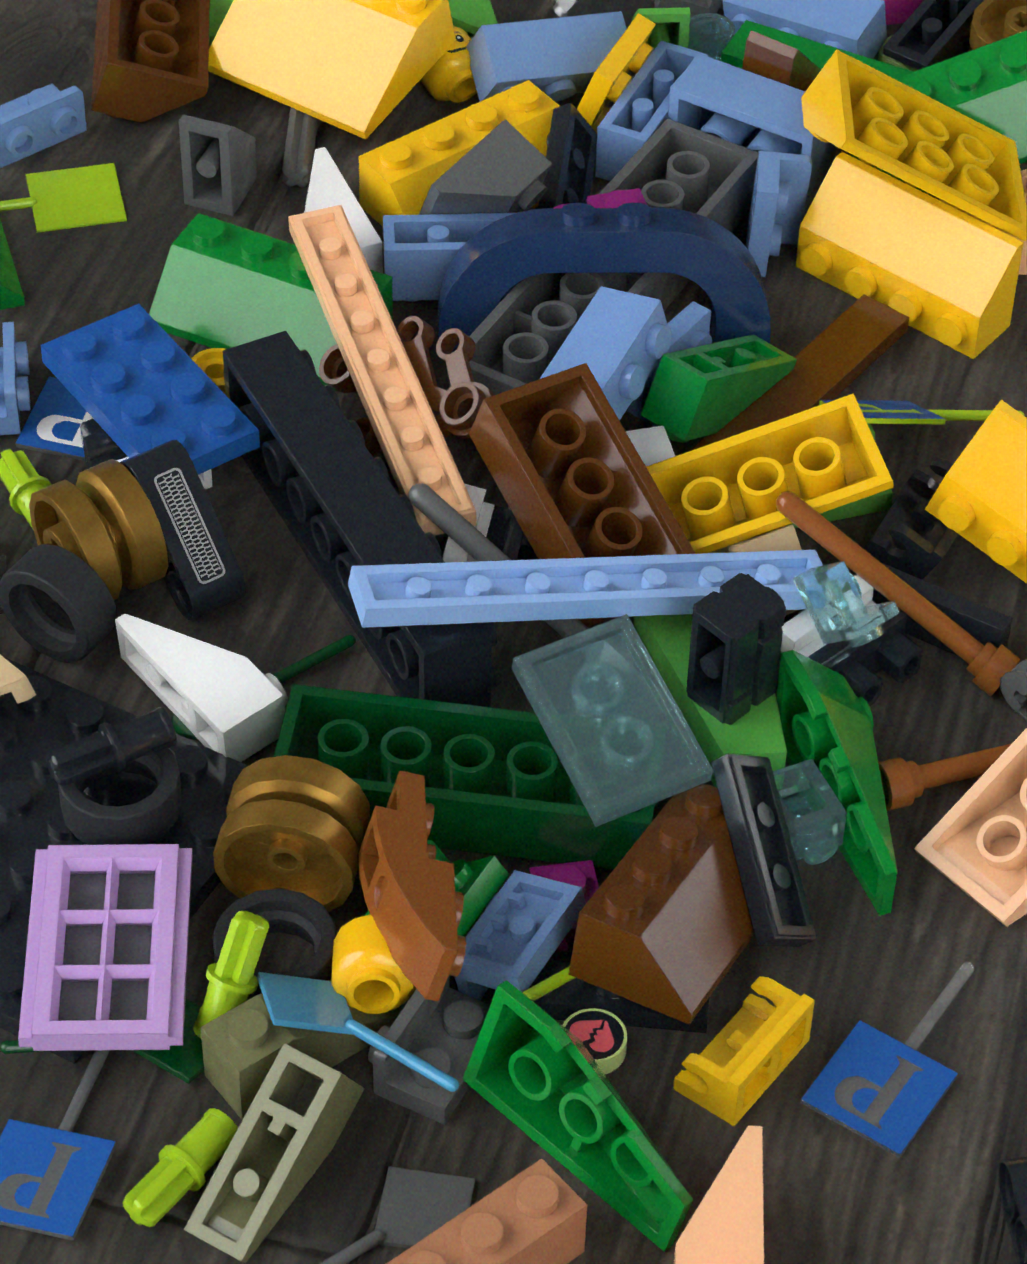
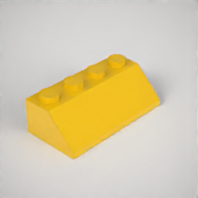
[359,80,560,227]
[796,152,1024,359]
[646,394,894,554]
[925,400,1027,584]

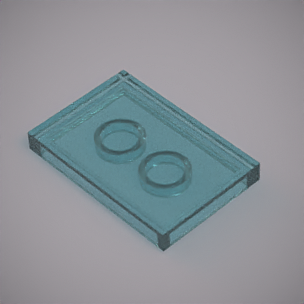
[512,614,713,827]

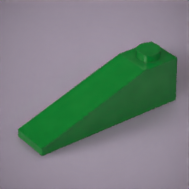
[776,650,897,916]
[462,980,693,1252]

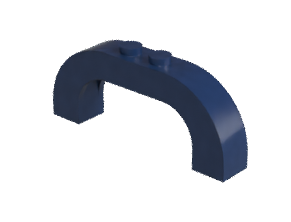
[438,203,771,353]

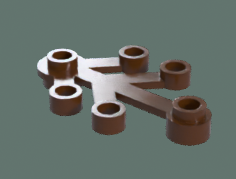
[319,316,494,456]

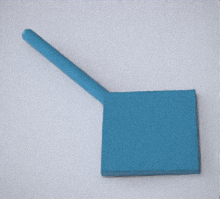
[257,972,459,1092]

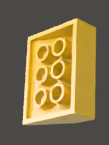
[208,0,456,140]
[801,49,1027,242]

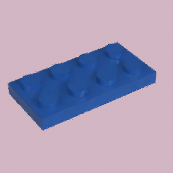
[41,304,260,475]

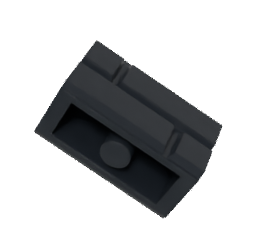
[686,573,786,725]

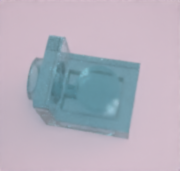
[793,561,900,647]

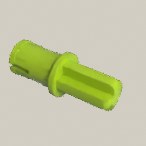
[0,449,52,529]
[193,911,269,1039]
[123,1108,238,1227]

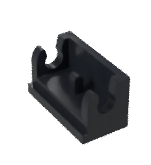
[864,458,958,580]

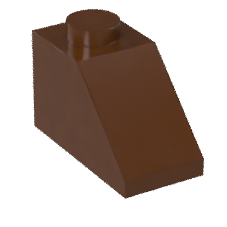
[742,30,821,91]

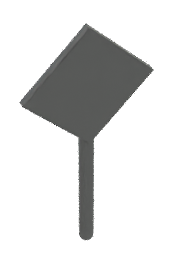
[319,1166,475,1264]

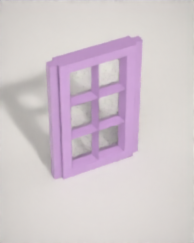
[18,844,193,1051]

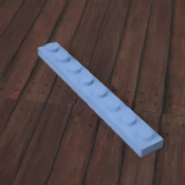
[348,550,835,628]

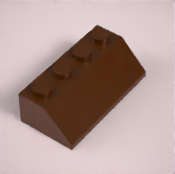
[91,0,210,123]
[469,363,696,627]
[568,779,755,1025]

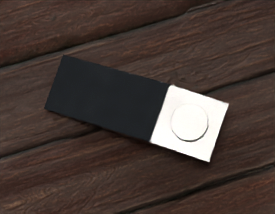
[883,0,984,70]

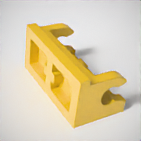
[673,976,815,1127]

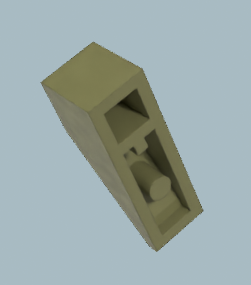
[201,980,401,1120]
[184,1043,365,1263]

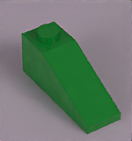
[641,334,797,443]

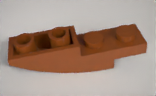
[358,771,466,1002]

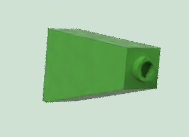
[632,614,787,793]

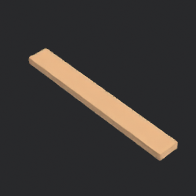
[288,205,477,536]

